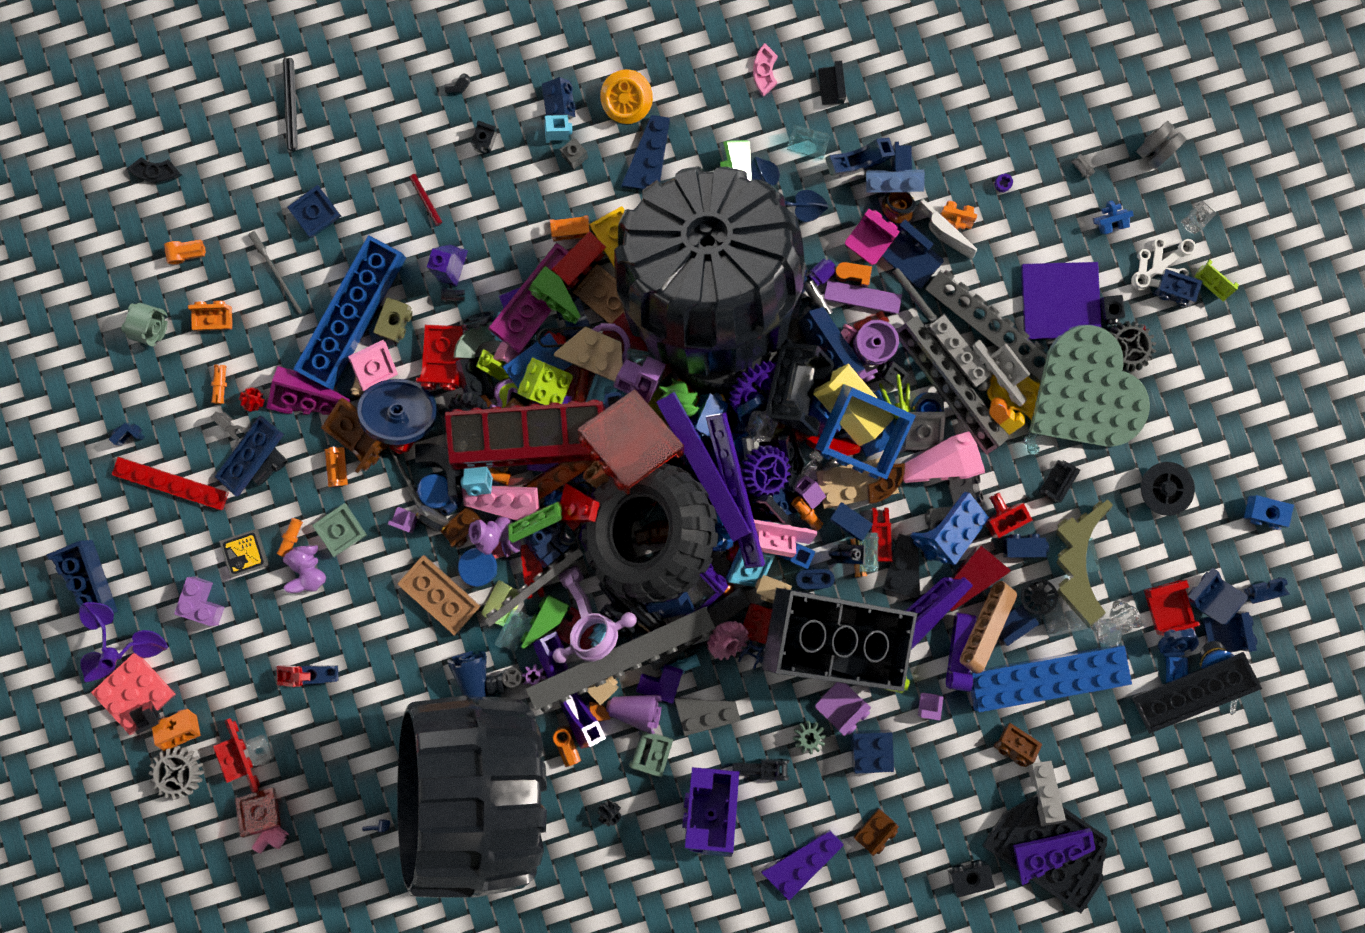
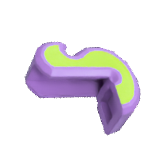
[489,378,519,408]

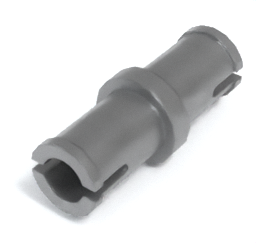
[803,280,833,314]

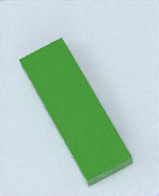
[508,502,563,543]

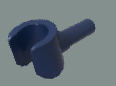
[362,819,390,832]

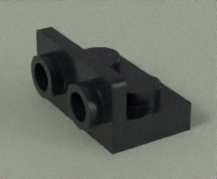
[456,356,494,397]

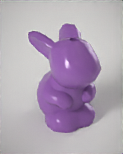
[469,516,521,557]
[283,545,326,593]

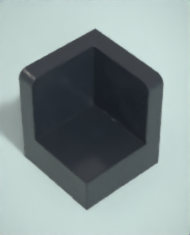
[129,701,161,735]

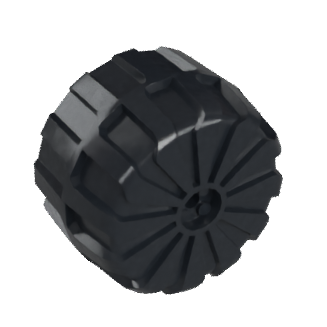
[614,166,806,376]
[397,695,547,898]

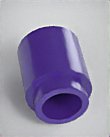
[808,259,836,287]

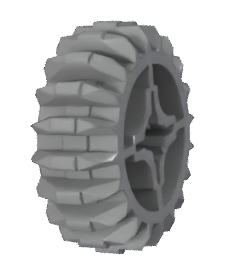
[148,746,204,800]

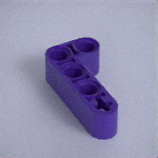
[946,612,976,692]

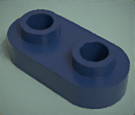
[796,569,835,589]

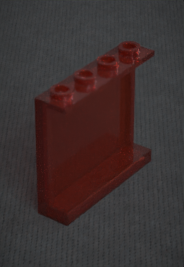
[578,389,684,495]

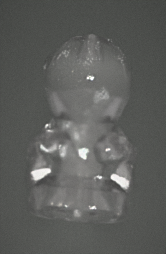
[1090,600,1144,647]

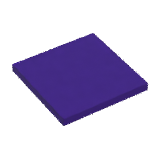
[1021,262,1101,340]

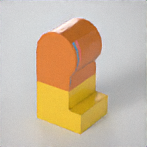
[989,397,1025,435]

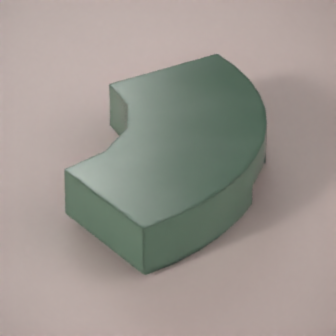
[454,322,493,359]

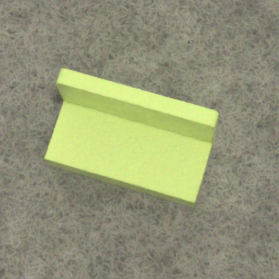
[481,580,519,628]

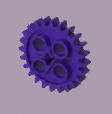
[729,361,777,414]

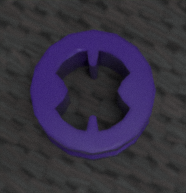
[994,173,1013,193]

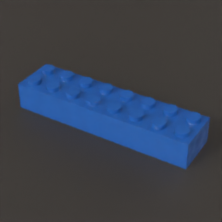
[293,235,406,390]
[970,644,1132,712]

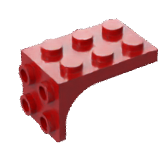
[416,325,464,391]

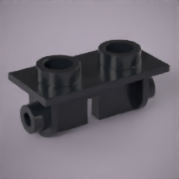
[829,544,866,565]

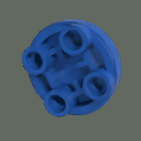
[458,548,497,587]

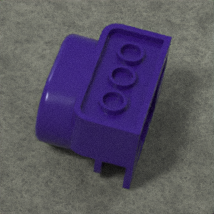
[682,767,739,857]

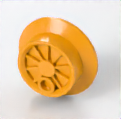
[600,69,653,124]

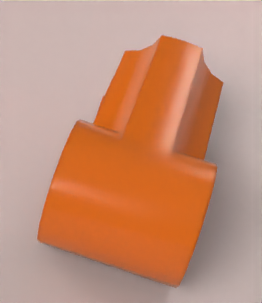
[164,240,206,265]
[553,726,581,767]

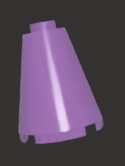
[606,695,662,734]

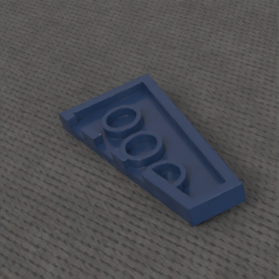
[621,115,670,190]

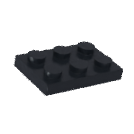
[747,493,789,524]

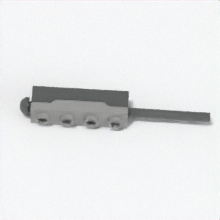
[892,268,991,391]

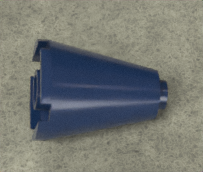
[448,651,487,697]

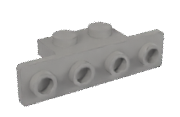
[972,340,1030,406]

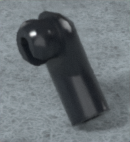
[445,73,470,93]

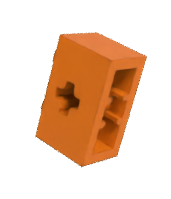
[152,709,201,751]

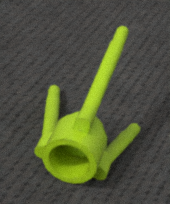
[879,374,911,419]

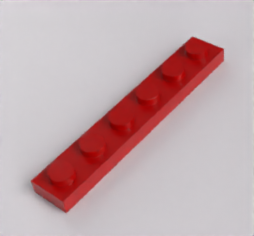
[112,457,229,510]

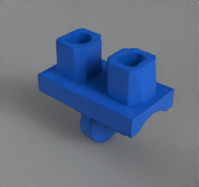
[1093,200,1134,234]

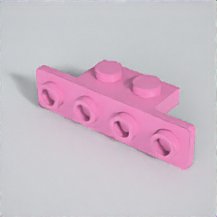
[754,519,817,557]

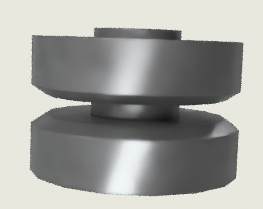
[1136,120,1187,170]

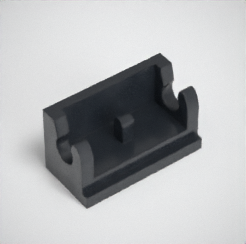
[1038,460,1081,503]

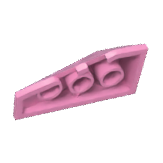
[903,431,985,483]

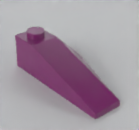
[267,366,350,415]

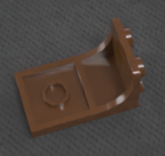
[321,397,389,474]

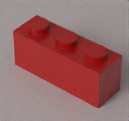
[551,232,606,289]

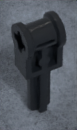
[733,758,790,781]

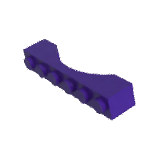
[532,632,606,749]

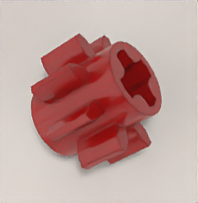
[239,388,265,411]

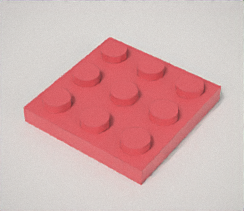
[91,653,176,735]

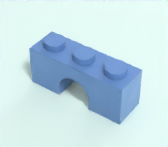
[866,169,925,193]

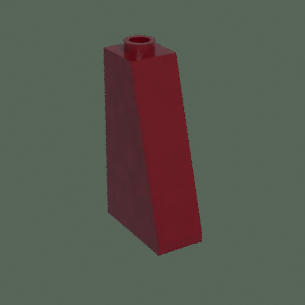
[949,545,1011,611]

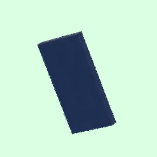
[215,415,284,497]

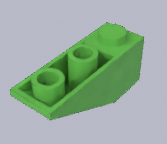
[529,266,581,324]
[521,595,570,648]

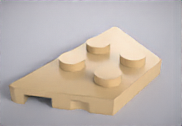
[553,327,623,382]

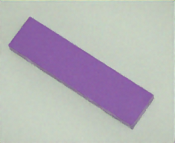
[824,280,902,314]

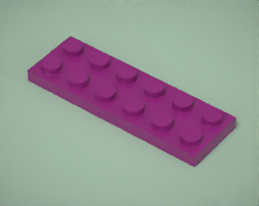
[488,242,570,353]

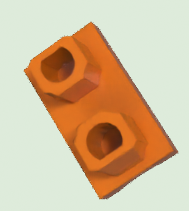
[940,200,977,230]

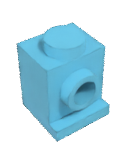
[544,115,572,143]

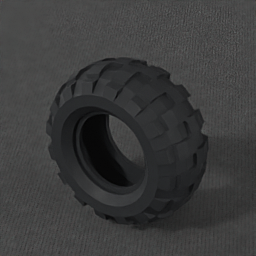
[582,461,718,603]

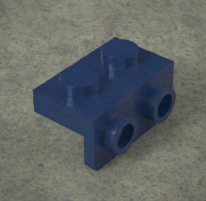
[542,77,576,118]

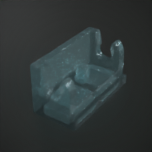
[787,125,830,160]

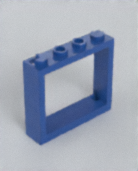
[815,384,916,479]

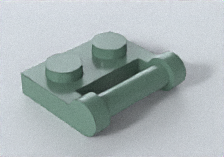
[629,730,673,778]

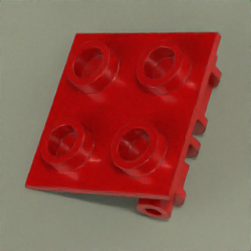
[743,603,772,644]

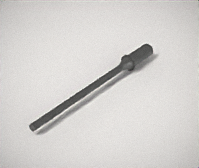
[248,231,303,314]
[388,444,424,509]

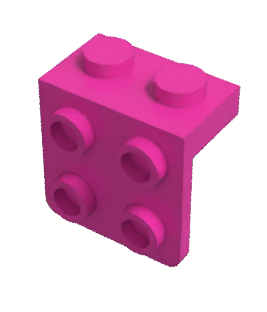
[845,209,900,265]

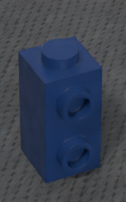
[1003,534,1049,558]

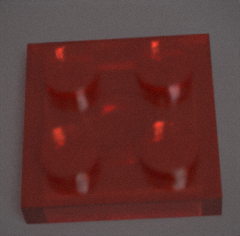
[235,787,281,838]

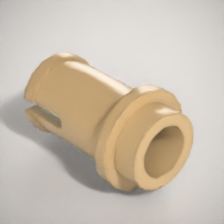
[350,376,365,397]

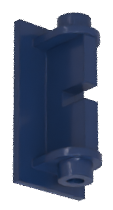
[1243,577,1290,604]

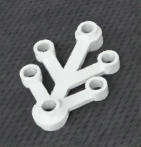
[1131,238,1196,291]

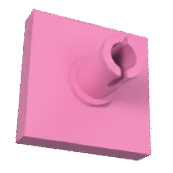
[348,340,398,391]

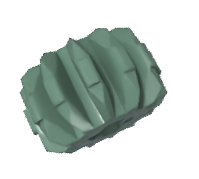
[793,720,826,755]

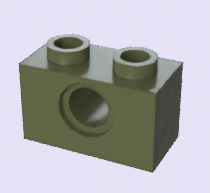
[373,297,413,343]

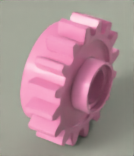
[707,621,749,660]

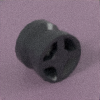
[486,673,505,694]

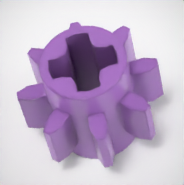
[522,664,546,686]

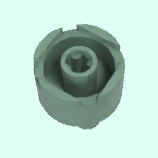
[121,303,168,346]

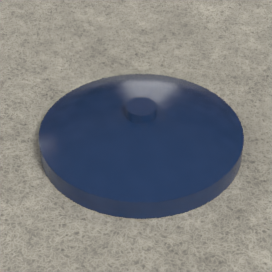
[357,379,436,445]

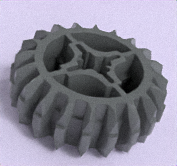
[1110,321,1156,372]

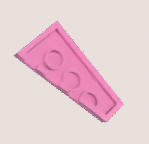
[462,486,539,521]

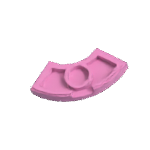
[753,44,778,97]

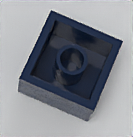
[851,729,894,774]

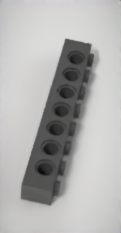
[925,270,1047,380]
[896,315,1010,455]

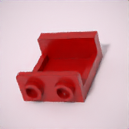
[1144,580,1200,635]

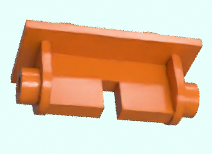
[325,447,348,487]

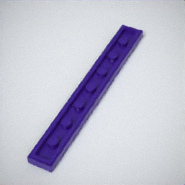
[657,392,751,542]
[706,412,765,569]

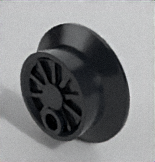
[1141,462,1195,516]

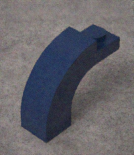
[825,137,895,177]

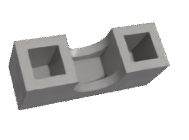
[1028,761,1066,826]

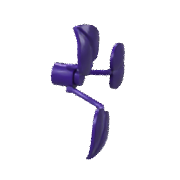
[79,602,168,682]

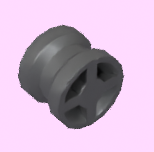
[502,667,523,688]

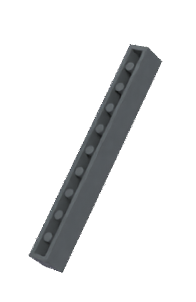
[526,606,716,712]

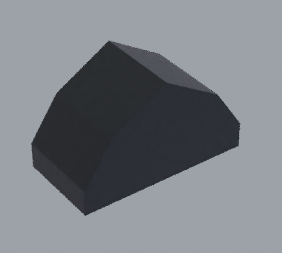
[762,587,917,691]

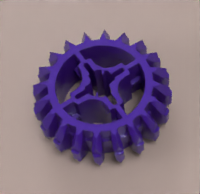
[741,445,791,497]

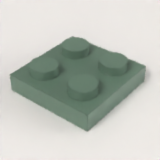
[312,503,367,557]

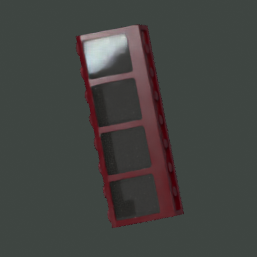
[445,400,608,470]

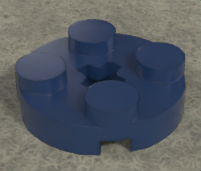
[736,394,771,429]
[1158,628,1199,657]

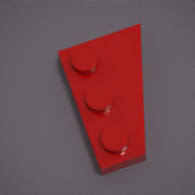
[559,483,600,523]

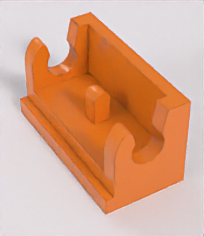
[550,215,590,242]

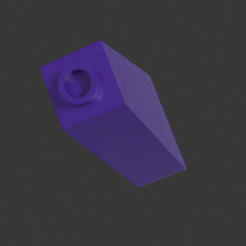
[427,245,468,287]

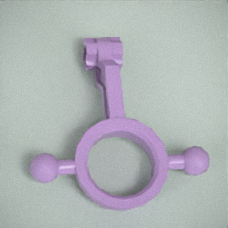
[553,565,637,664]

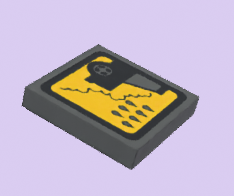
[219,529,269,578]

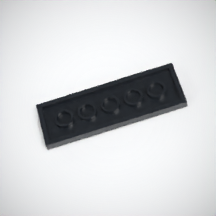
[1132,652,1262,734]

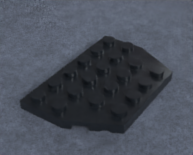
[982,794,1108,914]

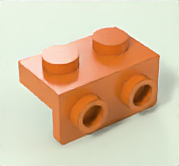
[188,301,232,331]

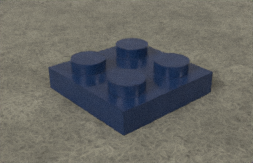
[287,185,341,239]

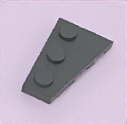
[675,698,741,736]

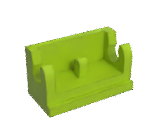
[1194,259,1239,302]

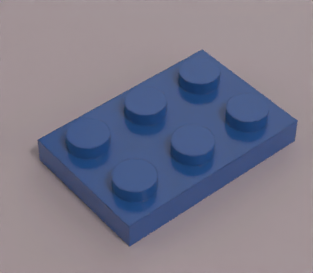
[502,333,572,398]

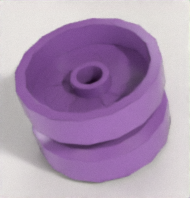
[853,320,899,366]

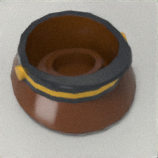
[882,192,916,223]

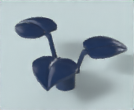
[751,157,828,222]

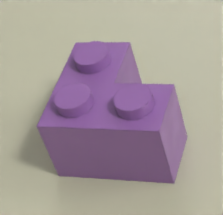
[613,356,666,403]
[174,577,225,626]

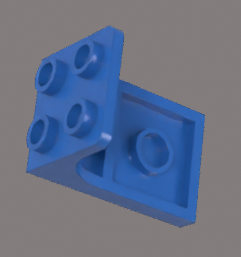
[910,492,989,565]

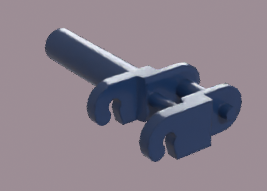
[738,640,783,675]

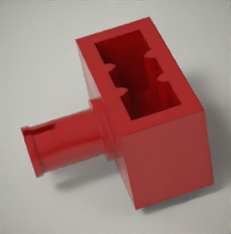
[986,492,1032,538]

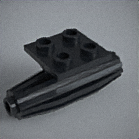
[598,582,667,639]

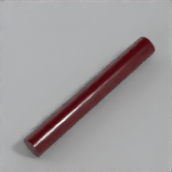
[409,174,443,226]

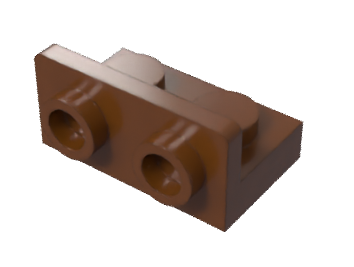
[441,507,481,548]
[993,723,1042,767]
[854,808,899,856]

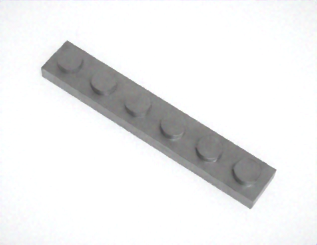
[485,548,583,627]

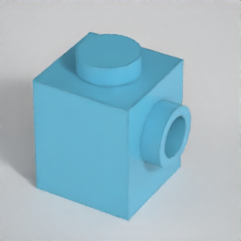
[461,467,493,496]

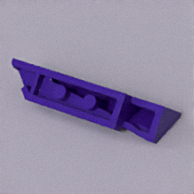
[906,577,973,650]

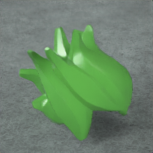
[658,378,699,420]

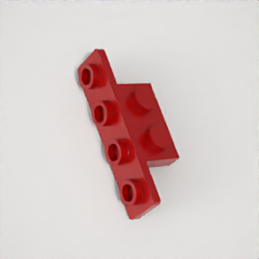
[212,718,260,793]

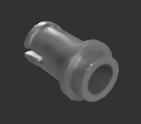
[1071,154,1095,179]

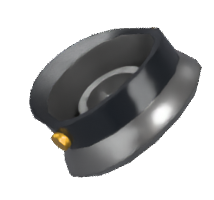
[415,505,449,532]

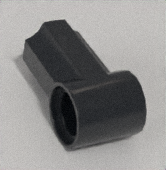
[252,448,288,486]

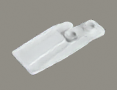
[918,199,977,259]

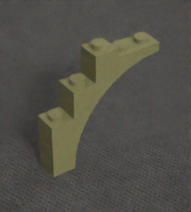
[1056,499,1113,628]

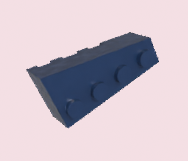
[798,307,865,384]
[46,540,118,614]

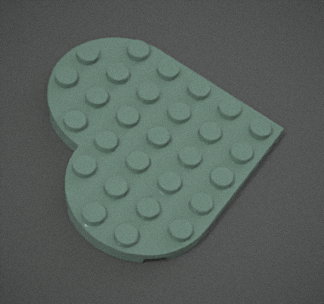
[1029,325,1150,447]

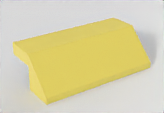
[813,364,894,446]

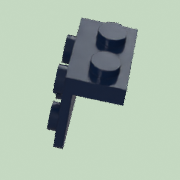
[1188,568,1248,625]
[1203,611,1257,653]

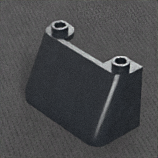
[766,344,834,437]

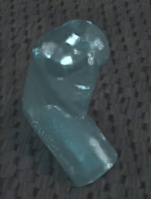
[1024,432,1040,455]

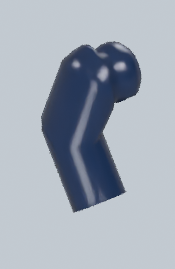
[440,493,463,516]

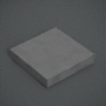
[903,412,945,450]

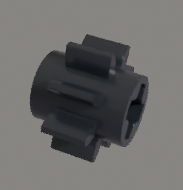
[598,801,621,827]

